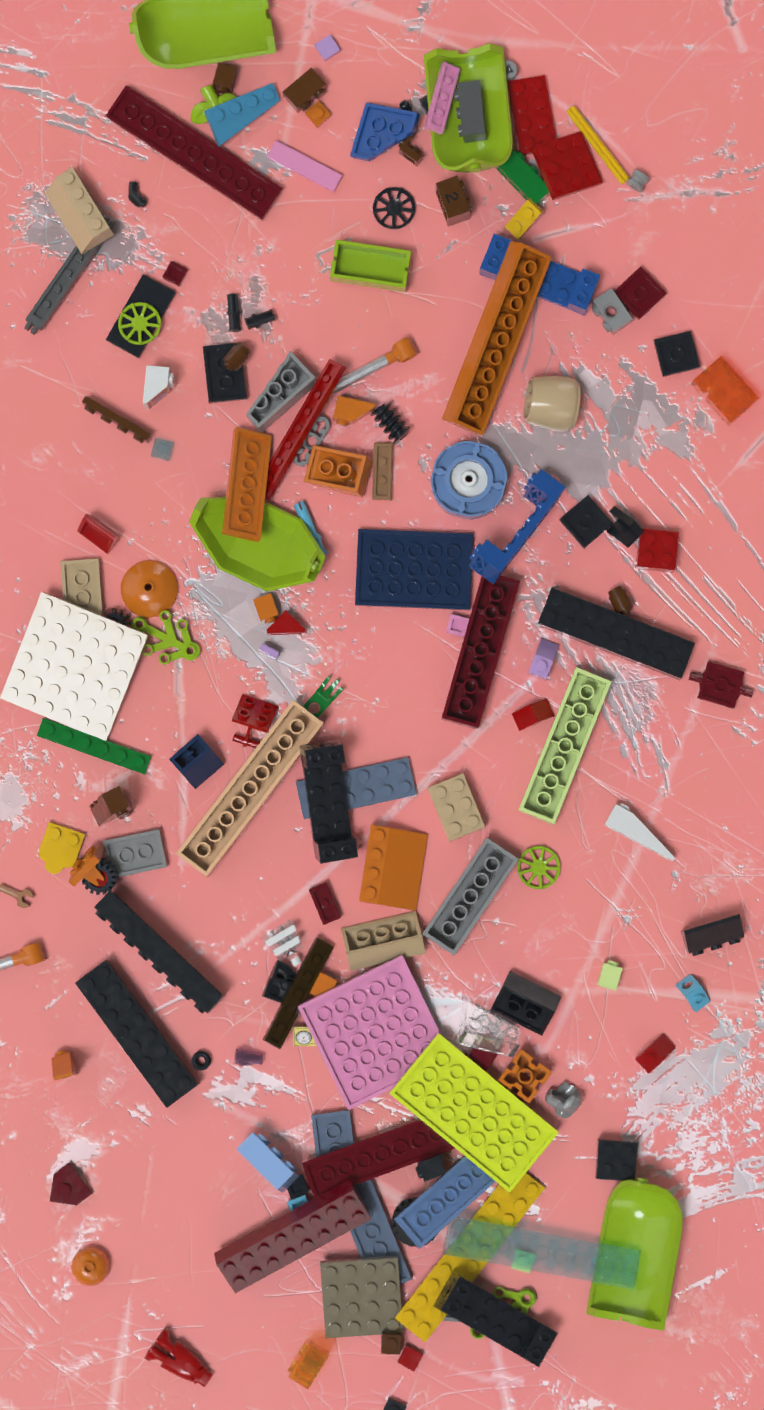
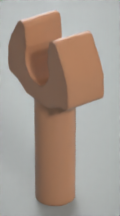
[0,884,34,908]

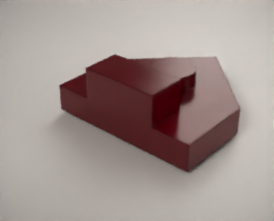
[50,1162,93,1205]

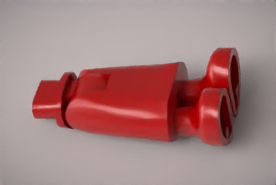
[144,1328,213,1387]

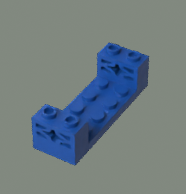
[479,233,600,316]
[469,469,566,585]

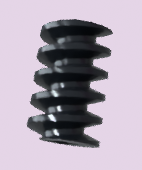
[370,402,411,445]

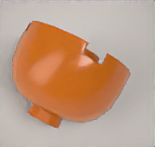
[71,1247,110,1286]

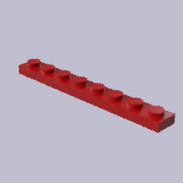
[265,358,346,500]

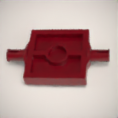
[688,661,753,709]

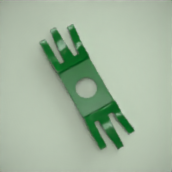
[303,676,344,718]

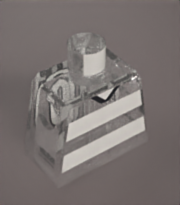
[260,919,304,967]

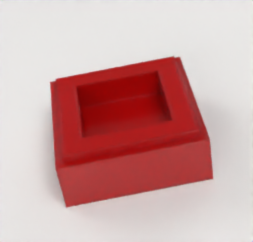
[397,1345,423,1372]

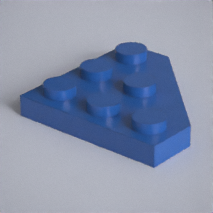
[350,102,420,162]

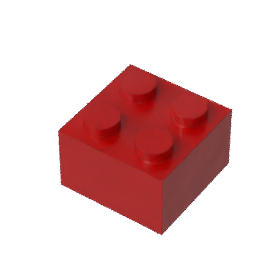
[635,528,679,573]

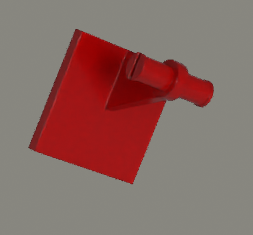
[232,694,278,749]

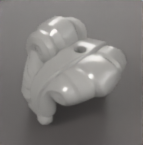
[545,1082,583,1118]

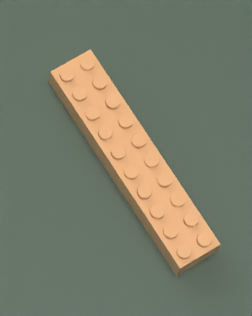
[176,700,324,877]

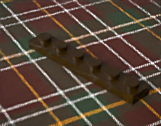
[262,938,333,1049]

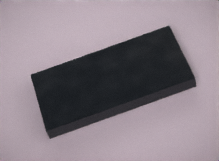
[105,274,176,359]

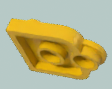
[39,822,86,874]

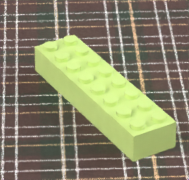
[518,667,612,825]

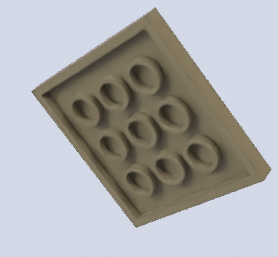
[320,1255,403,1338]

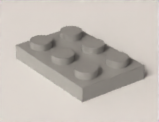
[103,829,167,878]

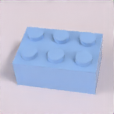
[236,1132,299,1193]

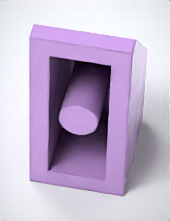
[528,638,559,681]

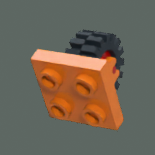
[69,843,118,895]

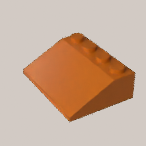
[359,825,428,911]

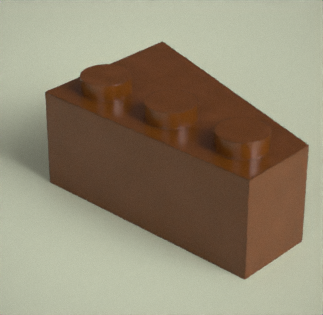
[89,786,133,826]

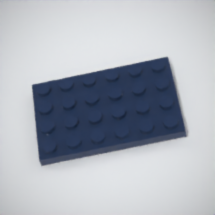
[355,529,473,610]

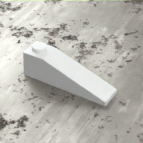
[604,803,675,862]

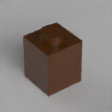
[212,62,237,94]
[381,1333,401,1355]

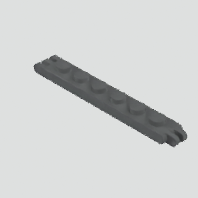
[24,213,116,335]

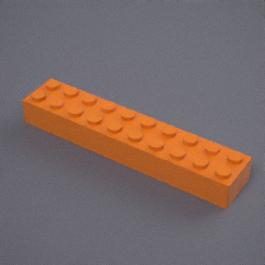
[442,241,552,435]

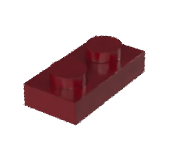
[309,882,341,925]

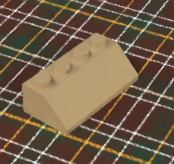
[45,167,114,255]
[341,911,426,971]

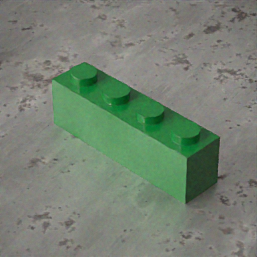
[495,149,550,205]

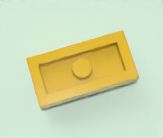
[505,198,543,240]

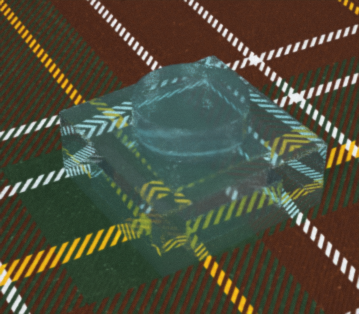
[151,438,174,462]

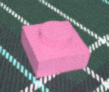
[446,614,469,638]

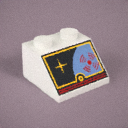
[143,365,175,410]

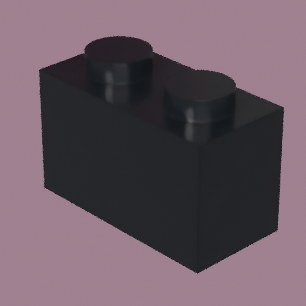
[415,1154,446,1182]

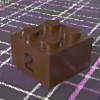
[435,176,472,227]

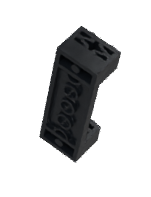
[300,739,358,864]
[433,1272,558,1367]

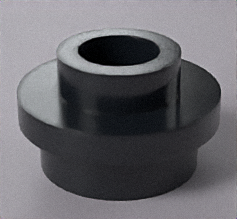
[192,1051,211,1071]

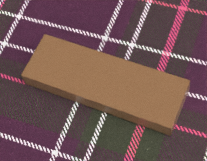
[372,443,393,501]

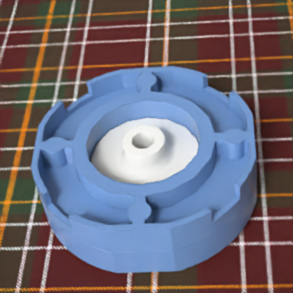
[430,441,507,520]

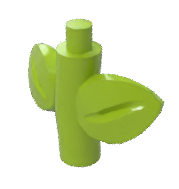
[190,85,237,124]

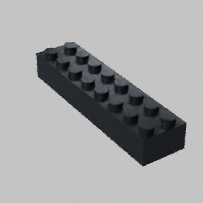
[537,588,695,681]
[94,891,225,1014]
[75,960,199,1108]

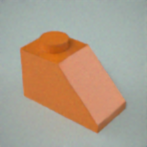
[333,396,375,427]

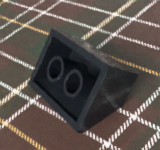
[681,914,744,956]
[490,971,561,1036]

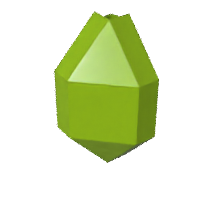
[189,497,326,592]

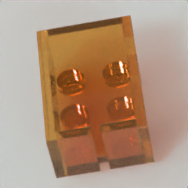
[691,356,759,426]

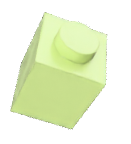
[597,960,623,991]

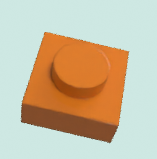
[305,101,331,128]

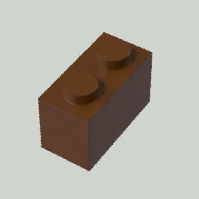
[283,67,326,113]

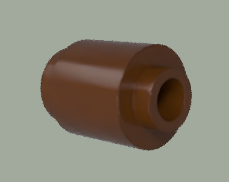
[223,343,250,372]
[608,586,634,615]

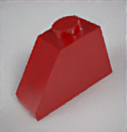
[634,1033,676,1074]

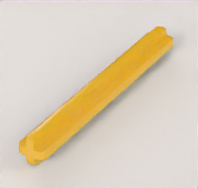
[567,106,629,184]

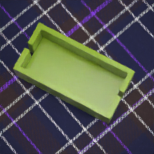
[330,240,411,292]

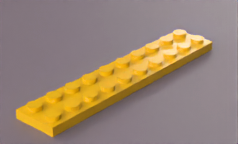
[395,1173,545,1342]

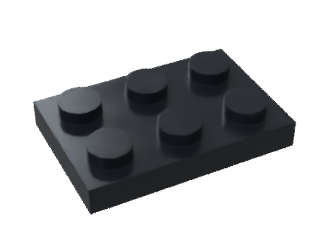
[203,342,247,404]

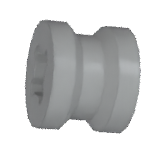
[505,60,517,83]
[626,169,650,193]

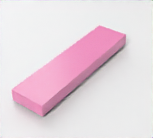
[424,61,460,135]
[267,140,342,193]

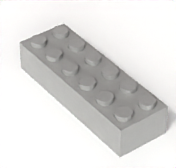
[422,838,519,956]

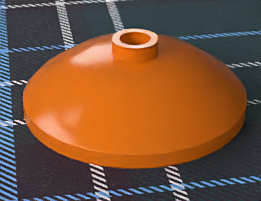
[121,560,178,618]

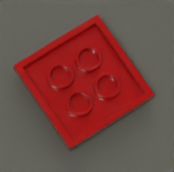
[531,131,603,201]

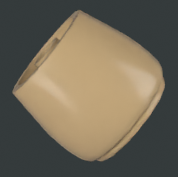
[524,376,581,432]

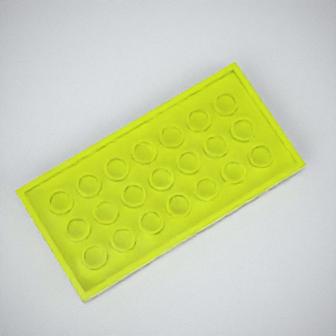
[389,1033,559,1193]

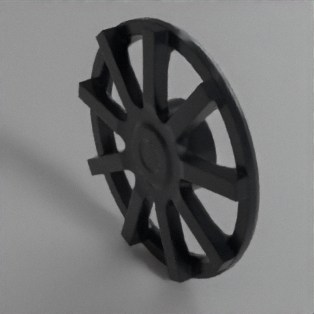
[373,187,415,229]

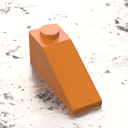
[51,1050,78,1081]

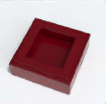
[162,261,188,287]

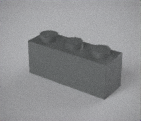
[455,80,487,143]

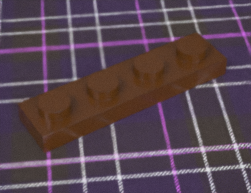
[82,396,152,443]

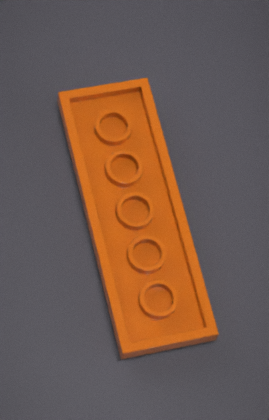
[222,427,272,542]

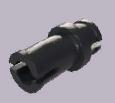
[244,309,275,330]

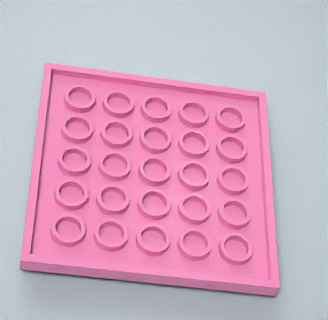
[298,955,441,1110]

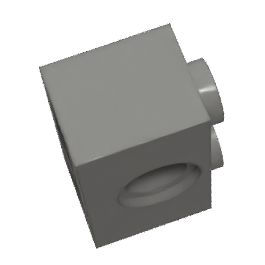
[591,288,633,335]

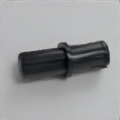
[226,293,241,332]

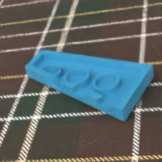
[204,83,280,147]

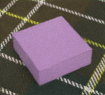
[314,35,340,62]
[259,643,280,660]

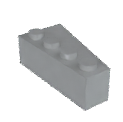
[246,351,317,433]

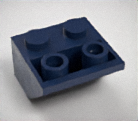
[169,734,224,790]

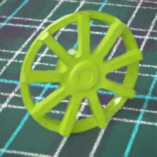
[118,302,161,345]
[517,846,560,889]

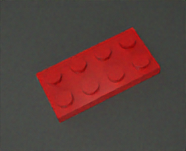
[508,75,556,156]

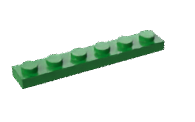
[36,718,151,775]

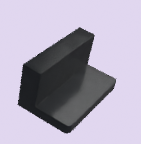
[606,506,644,548]

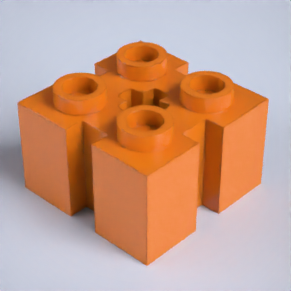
[498,1049,552,1103]

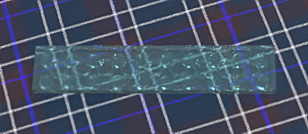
[442,1217,641,1290]

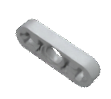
[293,416,330,467]

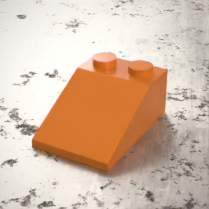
[303,445,372,498]

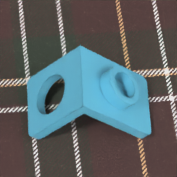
[676,974,710,1012]

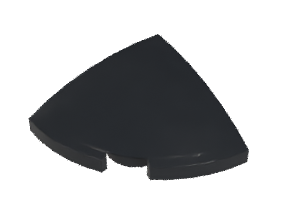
[262,960,296,1003]

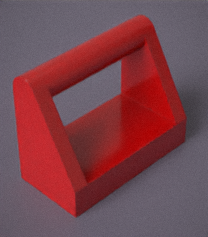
[77,513,119,555]

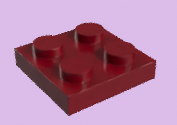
[614,266,667,320]

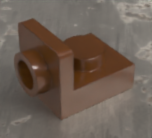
[398,135,422,167]

